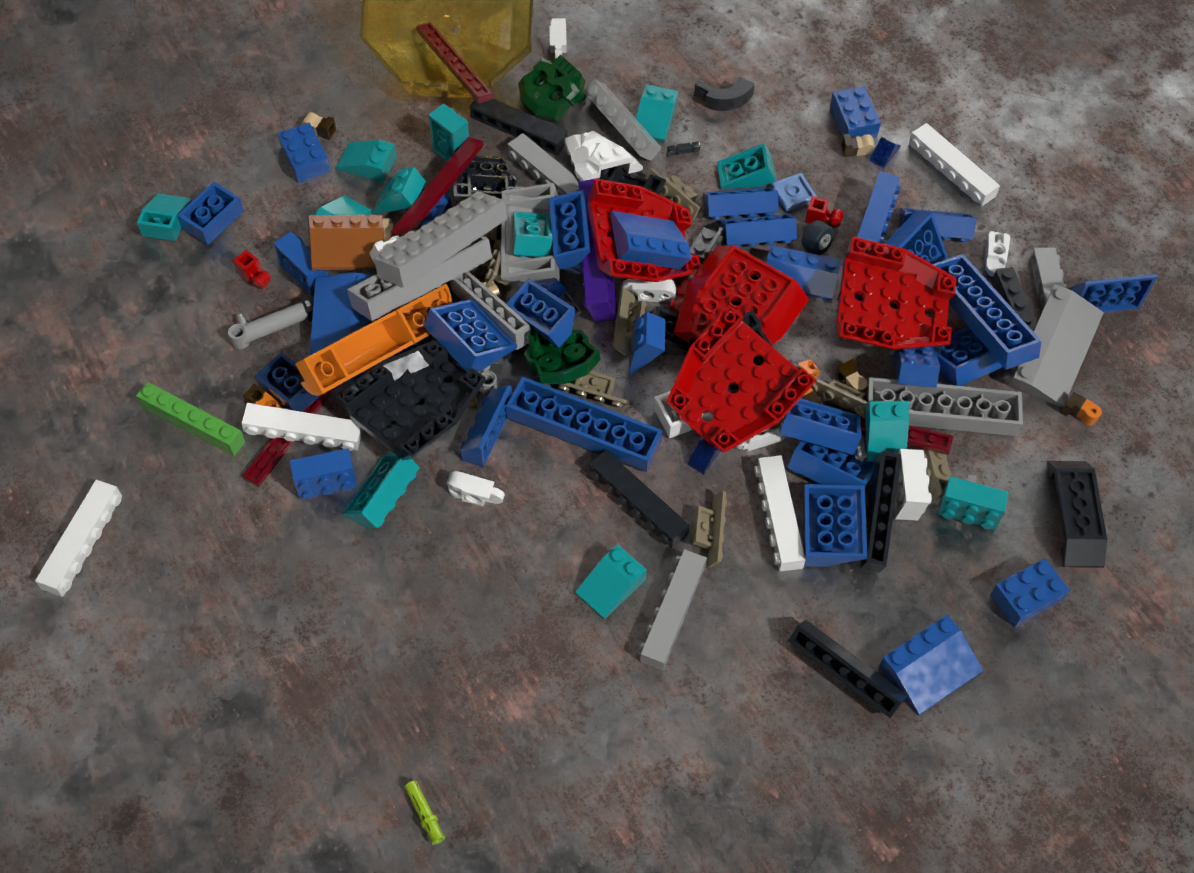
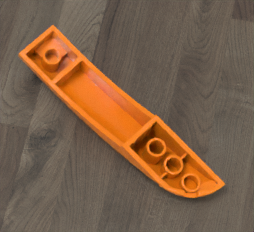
[295,284,452,396]

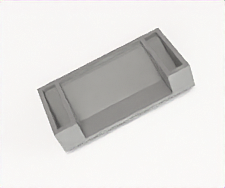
[501,183,560,285]
[1010,284,1104,408]

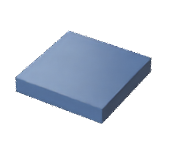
[770,173,817,212]

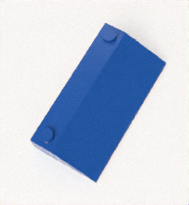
[310,272,372,383]

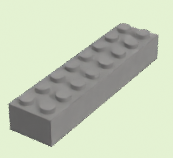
[374,192,507,288]
[347,236,492,321]
[865,377,1023,436]

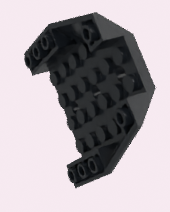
[335,340,486,461]

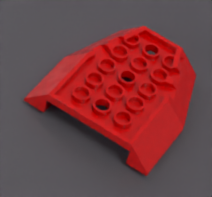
[587,178,701,282]
[835,236,956,350]
[674,245,809,346]
[666,305,817,453]

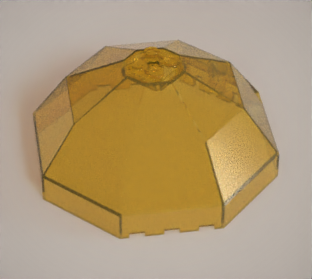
[360,0,535,99]

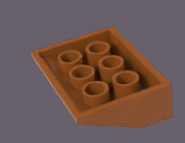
[308,215,384,270]

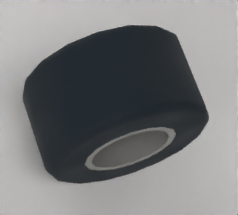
[801,220,834,255]

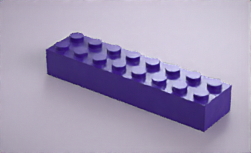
[576,178,617,323]

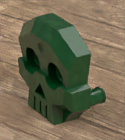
[518,54,587,122]
[523,328,601,384]

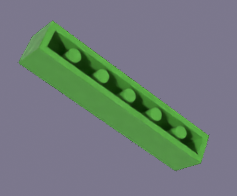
[136,382,245,456]

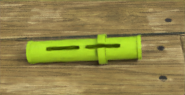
[404,781,445,845]

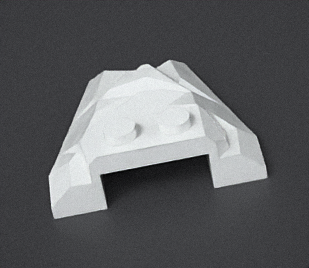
[564,131,643,181]

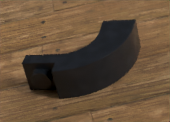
[694,77,755,111]

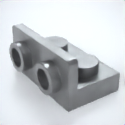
[690,227,724,263]

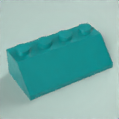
[342,453,420,528]

